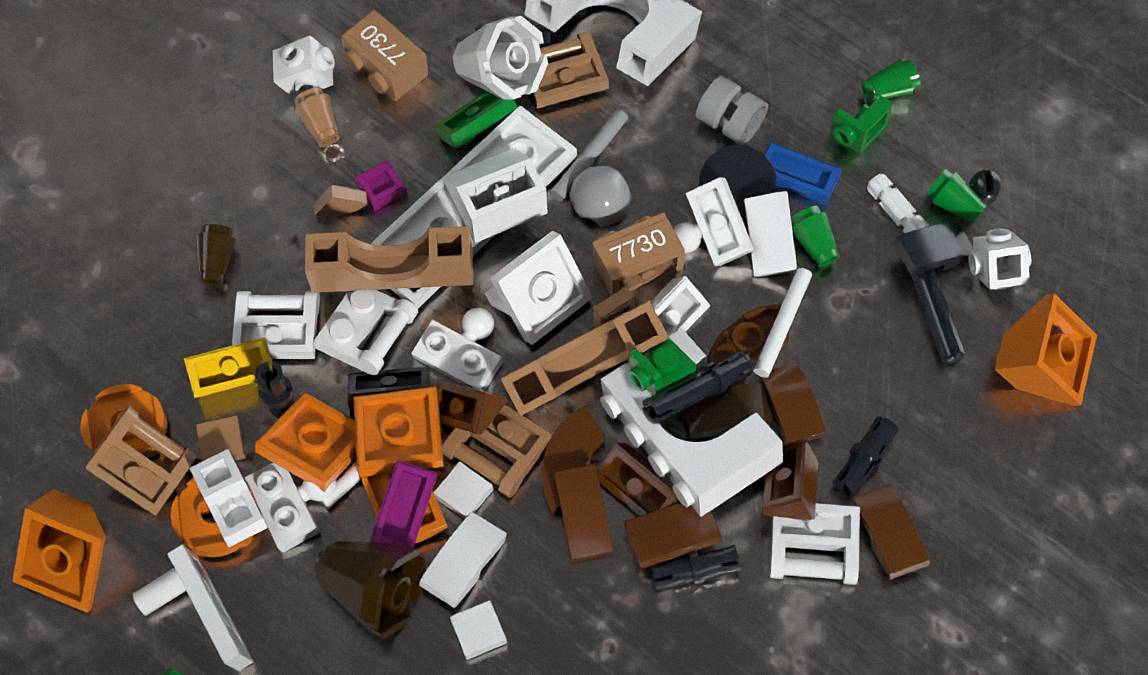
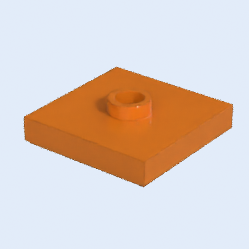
[354,386,444,477]
[255,392,357,492]

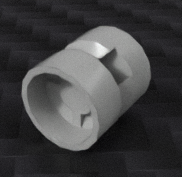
[696,75,768,145]

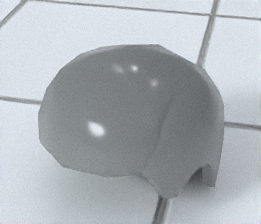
[569,166,632,227]

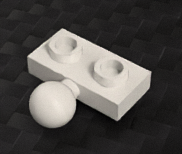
[673,177,755,266]
[411,308,503,391]
[245,462,337,553]

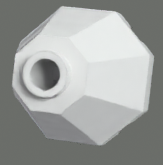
[452,16,548,100]

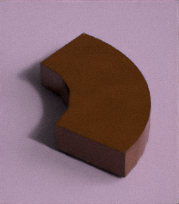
[707,304,789,380]
[542,405,606,515]

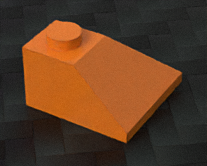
[995,293,1097,406]
[12,489,106,613]

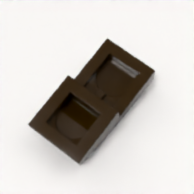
[680,383,774,438]

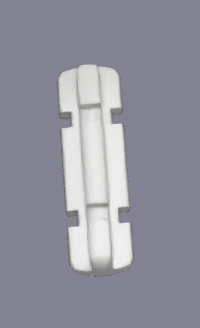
[867,173,929,233]

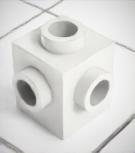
[273,35,335,99]
[969,229,1031,290]

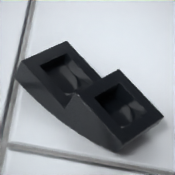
[893,223,974,276]

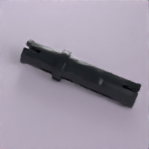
[642,351,753,424]

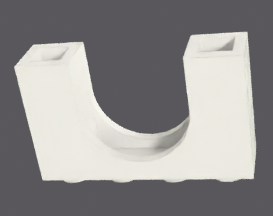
[524,0,702,86]
[600,328,783,517]

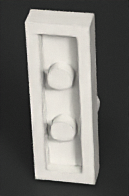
[132,545,254,671]

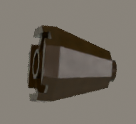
[314,541,427,639]

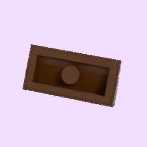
[436,380,508,435]
[762,441,818,520]
[597,443,680,516]
[624,502,722,568]

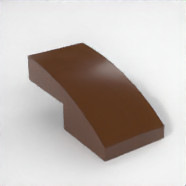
[759,363,827,446]
[554,464,613,562]
[853,484,930,580]

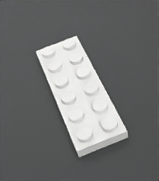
[371,105,577,309]

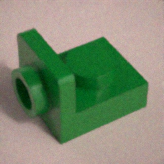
[830,95,893,154]
[628,338,696,396]

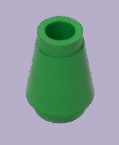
[861,59,921,103]
[926,169,987,223]
[791,205,840,267]

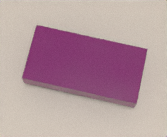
[370,460,438,547]

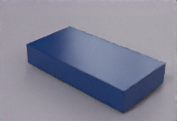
[764,142,842,206]

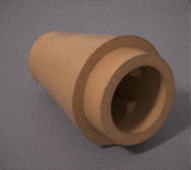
[294,88,340,147]

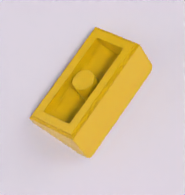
[184,337,273,398]

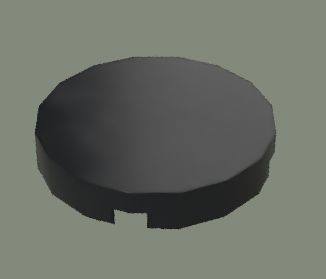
[698,145,777,222]

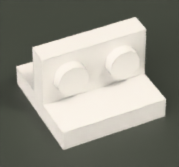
[485,231,593,345]

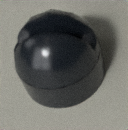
[969,170,1001,204]

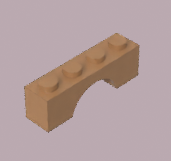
[305,226,473,293]
[501,301,669,416]

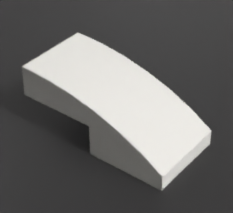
[189,449,268,547]
[419,512,507,608]

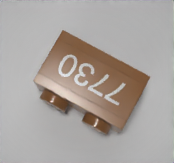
[341,10,429,102]
[592,212,685,296]

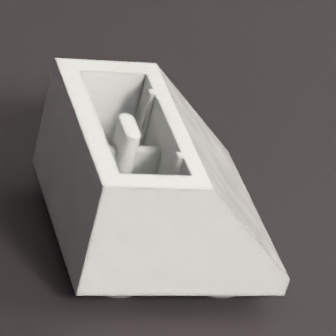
[443,148,548,243]

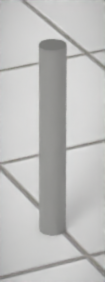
[550,109,628,201]

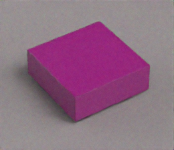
[354,159,408,212]

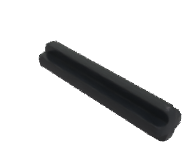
[912,268,965,364]

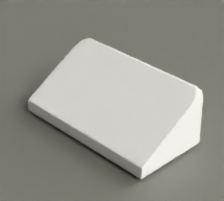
[744,191,797,277]
[645,276,711,351]

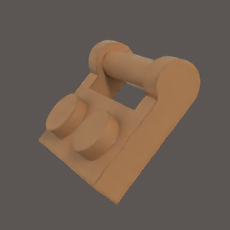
[531,31,609,108]
[83,405,198,516]
[442,405,552,498]

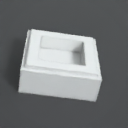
[434,462,493,520]
[450,600,507,660]

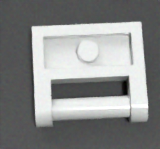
[314,290,419,375]
[232,291,320,359]
[769,503,860,585]

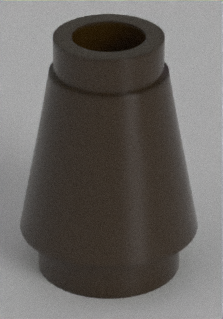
[196,224,236,285]

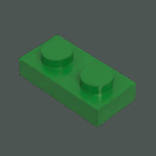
[433,91,518,148]

